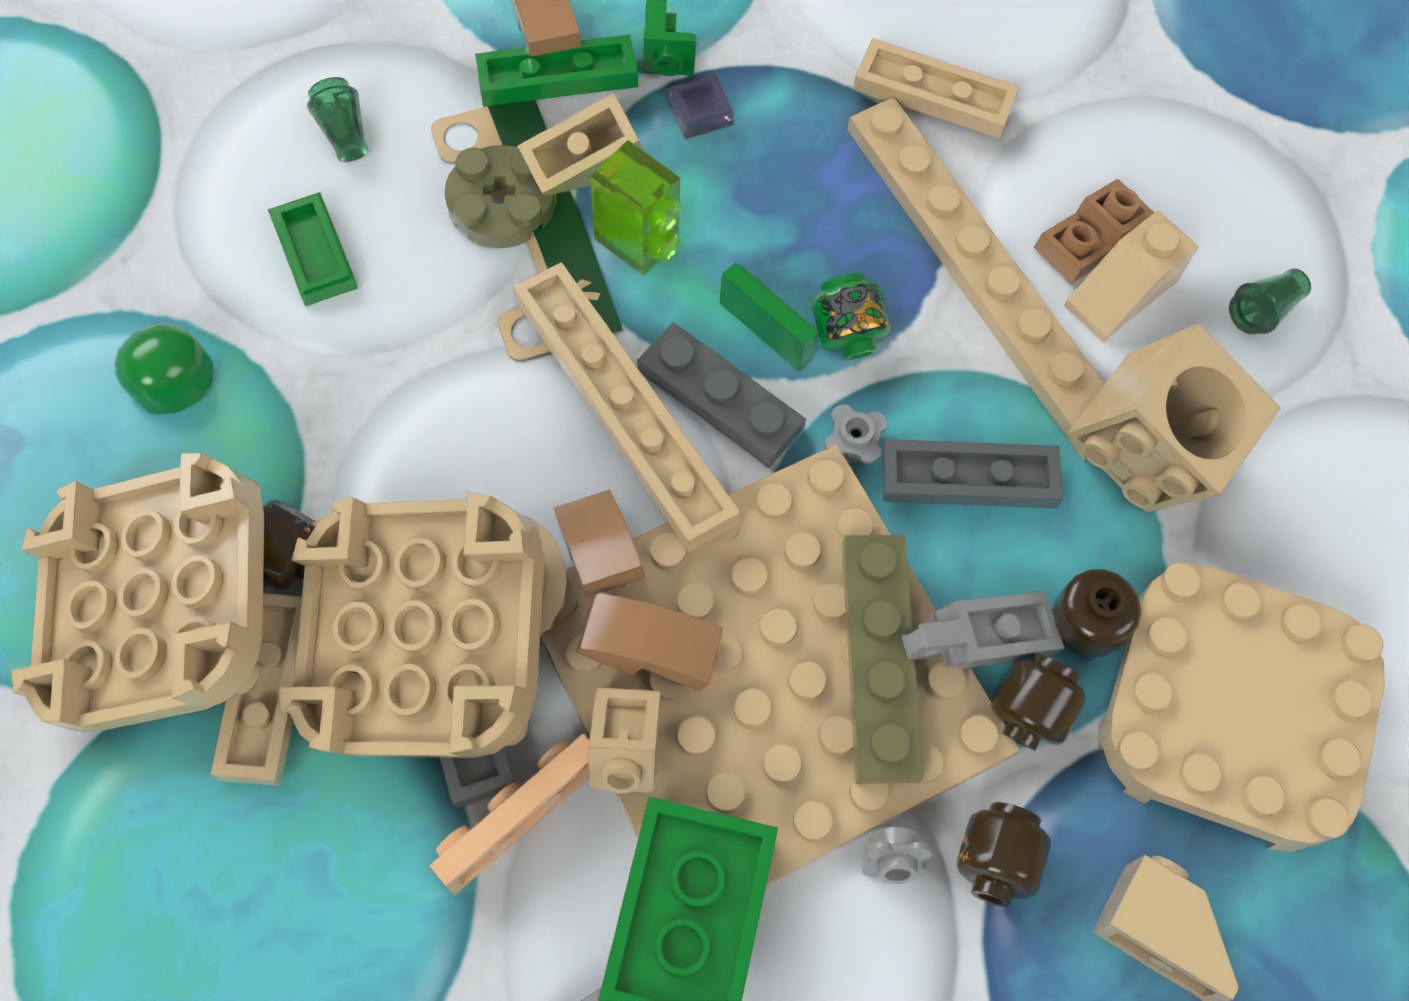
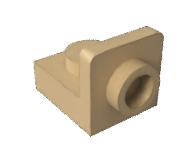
[589,687,660,794]

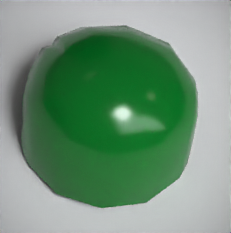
[114,323,213,415]

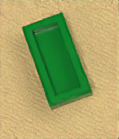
[268,192,358,307]
[720,262,818,372]

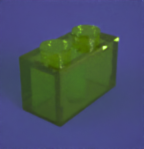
[590,140,681,276]

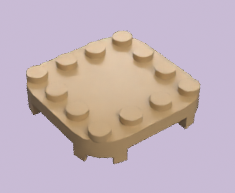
[11,453,264,732]
[279,492,544,758]
[1097,562,1385,853]

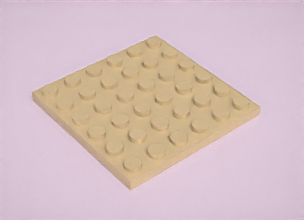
[540,444,1020,887]

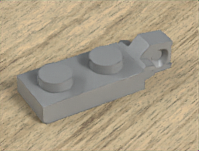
[901,591,1065,669]

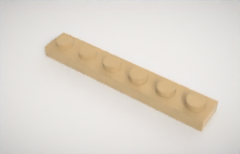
[512,262,741,552]

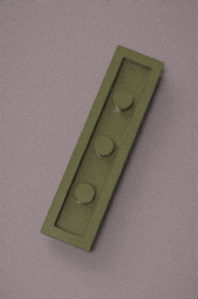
[842,535,924,784]

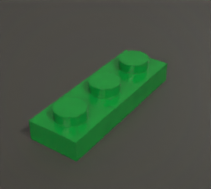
[475,34,638,107]

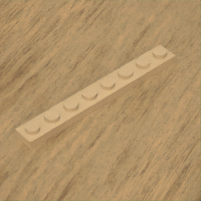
[847,97,1104,461]

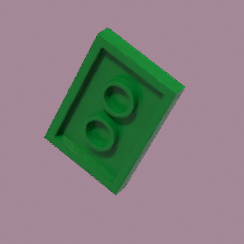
[598,797,778,1001]

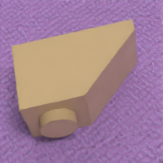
[518,93,648,196]
[1064,210,1199,342]
[1092,855,1239,1001]

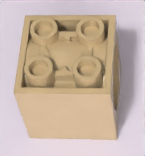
[1067,324,1281,513]

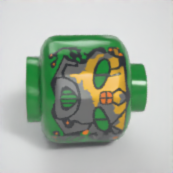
[812,273,891,361]

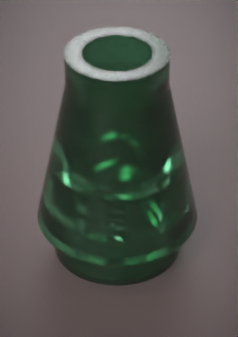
[307,77,368,162]
[1229,268,1311,335]

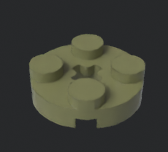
[445,145,555,248]

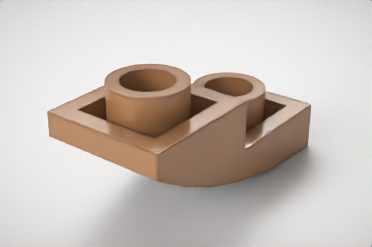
[510,0,581,57]
[1033,179,1155,284]
[553,489,645,598]
[576,593,723,691]

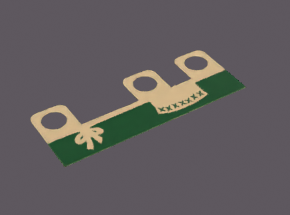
[431,100,623,360]

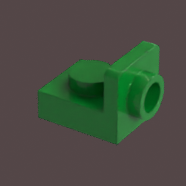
[643,0,696,76]

